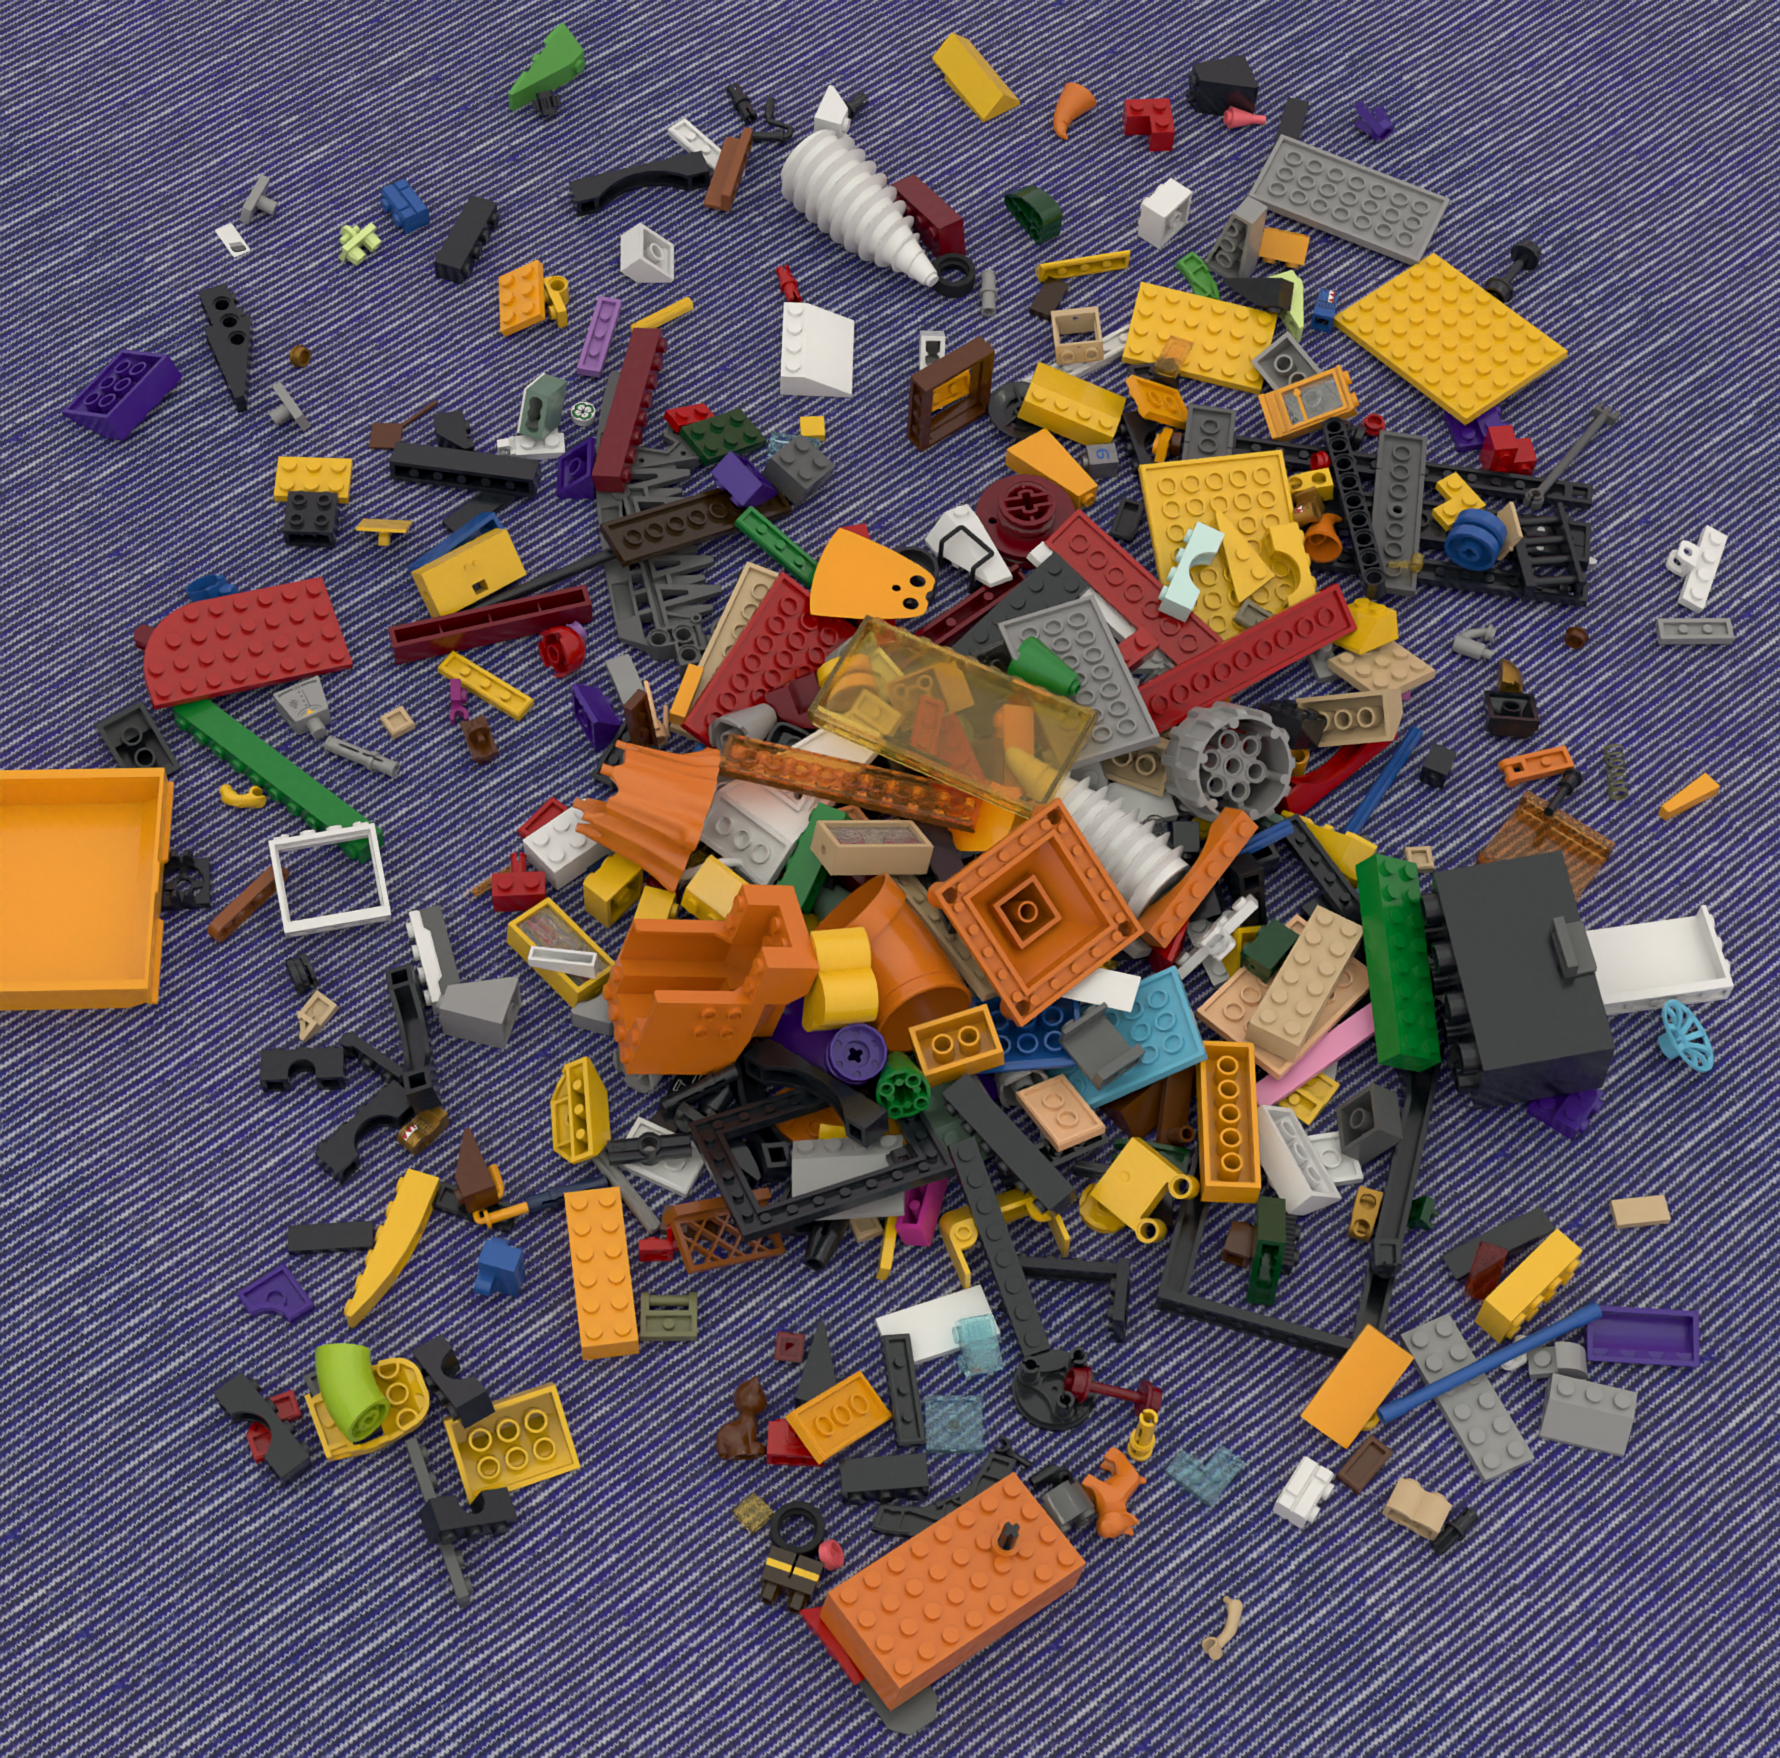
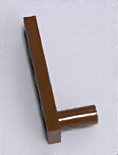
[623,689,659,750]
[1156,1065,1195,1148]

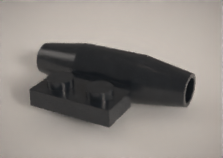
[779,1181,850,1271]

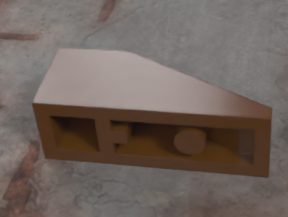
[453,1127,500,1214]

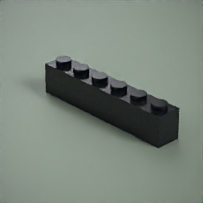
[389,442,541,498]
[942,1073,1077,1219]

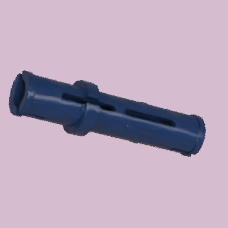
[524,1174,609,1214]

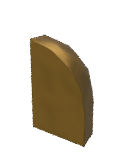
[1498,658,1523,693]

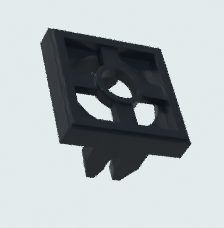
[161,849,211,911]

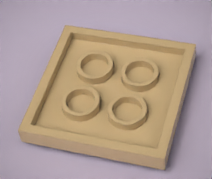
[1328,641,1436,694]

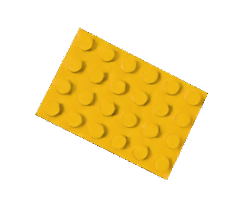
[1121,282,1277,395]

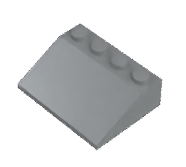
[792,1134,906,1221]

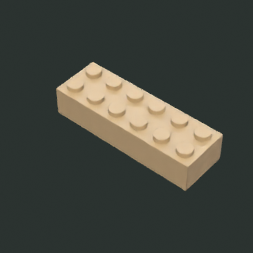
[1245,905,1363,1063]

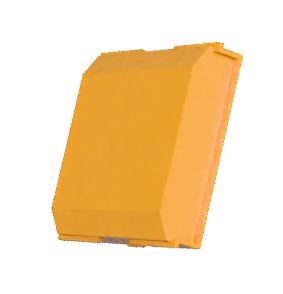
[0,768,174,1011]

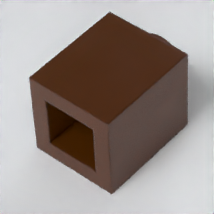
[1220,1220,1254,1269]

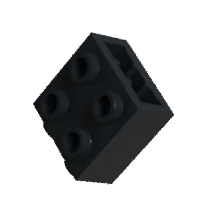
[283,490,340,548]

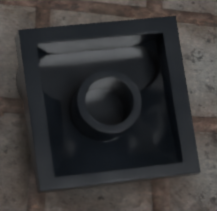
[1483,690,1540,739]

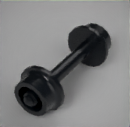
[1484,240,1541,304]

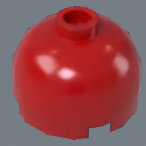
[538,626,586,678]

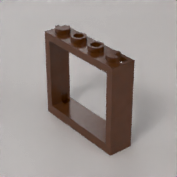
[906,335,995,452]

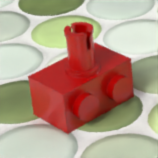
[492,852,547,912]
[767,1419,824,1467]

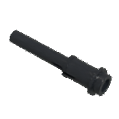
[1544,768,1583,816]

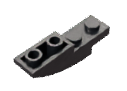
[673,1101,761,1190]

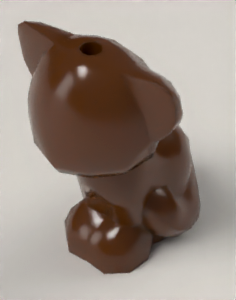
[716,1375,768,1461]

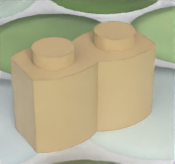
[1382,1478,1452,1541]

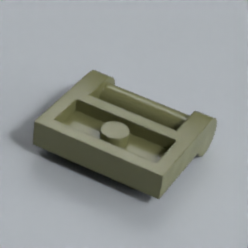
[640,1292,697,1341]

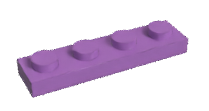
[577,296,622,378]

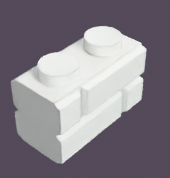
[1273,1456,1335,1528]

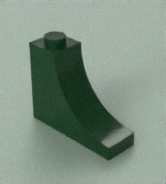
[1246,1196,1286,1306]

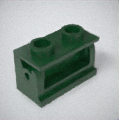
[1240,918,1300,984]

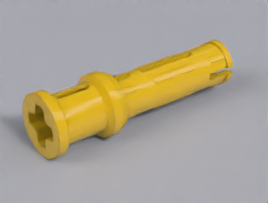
[1127,1409,1158,1462]

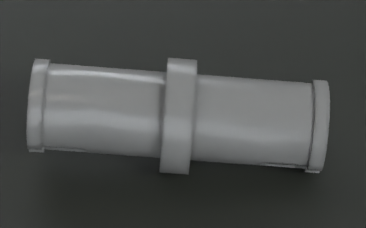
[979,270,998,317]

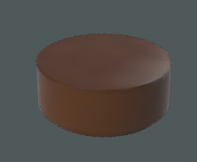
[1170,431,1183,456]

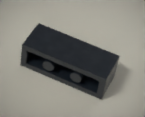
[839,1453,929,1505]

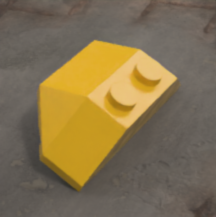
[550,1056,611,1164]

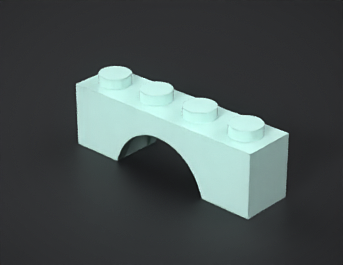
[1158,522,1225,622]

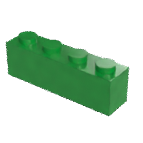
[776,802,853,915]

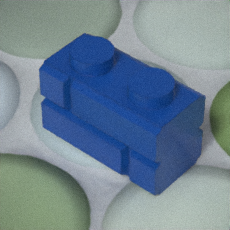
[380,179,430,234]

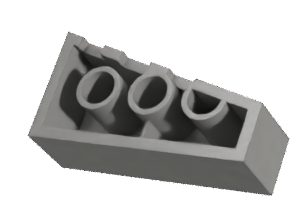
[1204,196,1268,278]

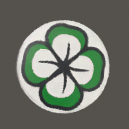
[571,402,595,426]

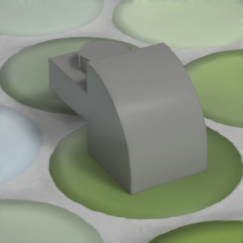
[1528,1342,1588,1379]

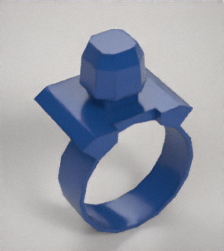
[186,574,239,602]

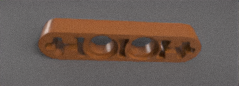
[207,865,289,942]

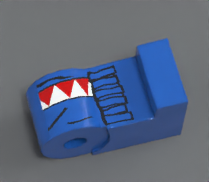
[1310,288,1339,333]

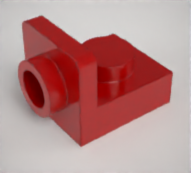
[639,1226,678,1262]

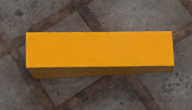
[669,663,704,726]
[1658,773,1720,821]

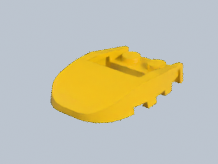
[304,1358,430,1462]

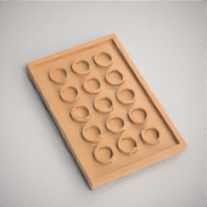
[1195,914,1370,1081]

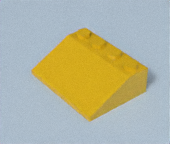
[1017,362,1126,446]
[442,1382,581,1505]

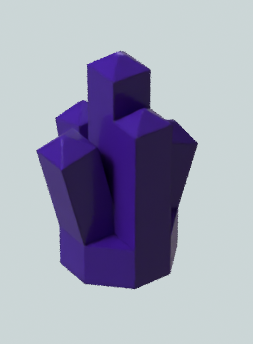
[1354,101,1395,143]

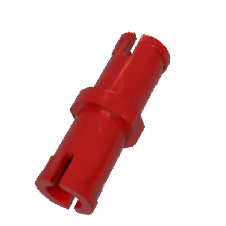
[775,265,802,303]

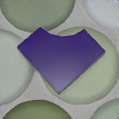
[236,1263,316,1324]

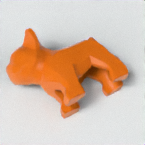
[1081,1447,1146,1539]

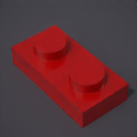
[663,403,715,433]

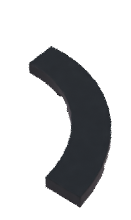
[871,1451,1016,1538]

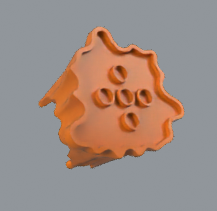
[572,740,721,894]

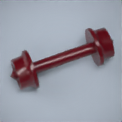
[1064,1365,1162,1417]

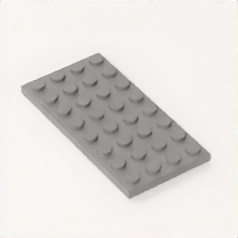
[1248,134,1450,266]
[998,594,1161,773]

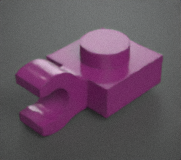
[449,679,469,725]

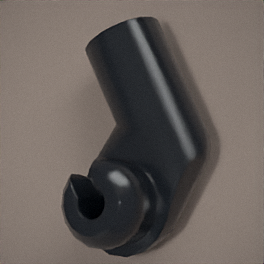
[1028,1464,1073,1490]

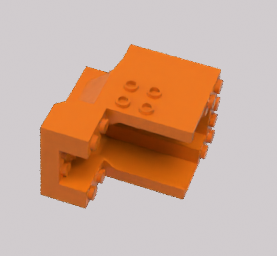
[603,884,820,1075]

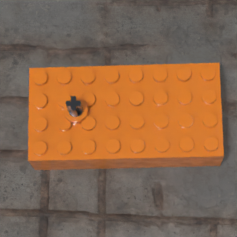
[819,1472,1086,1712]

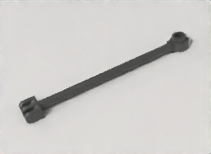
[1523,401,1621,511]

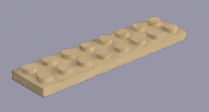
[669,561,794,744]

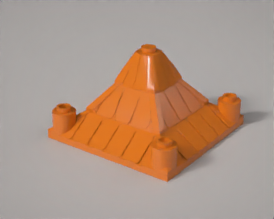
[927,798,1145,1027]

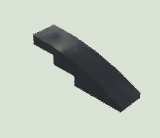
[1442,1207,1556,1282]

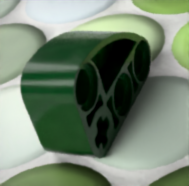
[1004,185,1062,245]

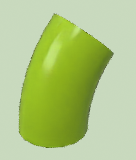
[315,1343,390,1442]

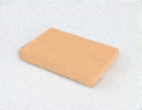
[1016,1074,1106,1152]

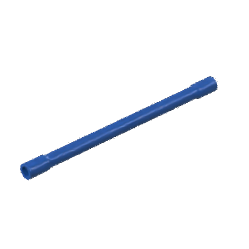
[1376,1302,1602,1424]

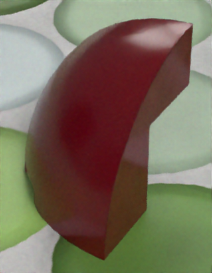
[764,670,830,729]

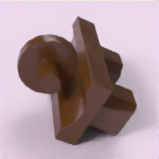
[460,715,499,765]

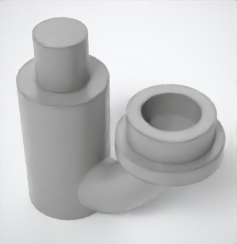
[1451,624,1497,661]

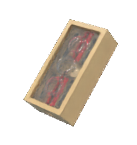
[810,820,934,875]

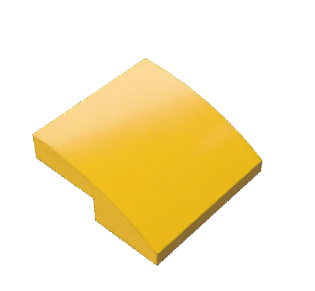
[1277,1072,1340,1126]

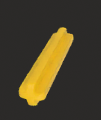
[630,297,693,333]

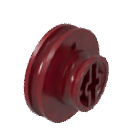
[976,474,1075,570]

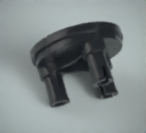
[1012,1347,1097,1432]

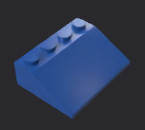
[970,996,1080,1075]

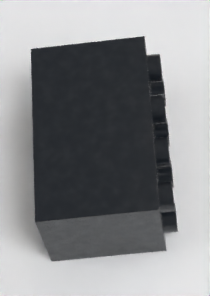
[1419,850,1615,1110]

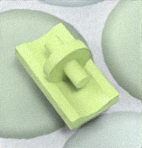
[338,223,382,266]

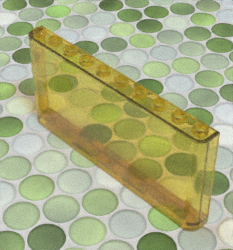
[807,615,1098,819]

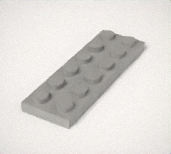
[1399,1313,1535,1484]

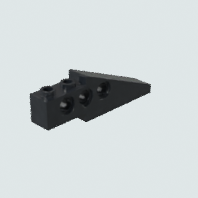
[198,283,254,413]

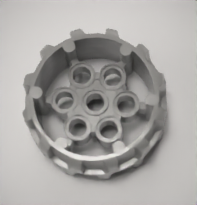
[1161,701,1296,823]

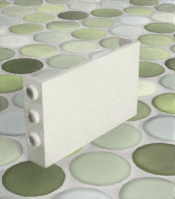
[1586,905,1734,1016]

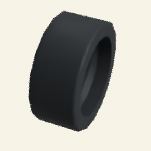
[932,253,976,298]
[770,1501,825,1561]

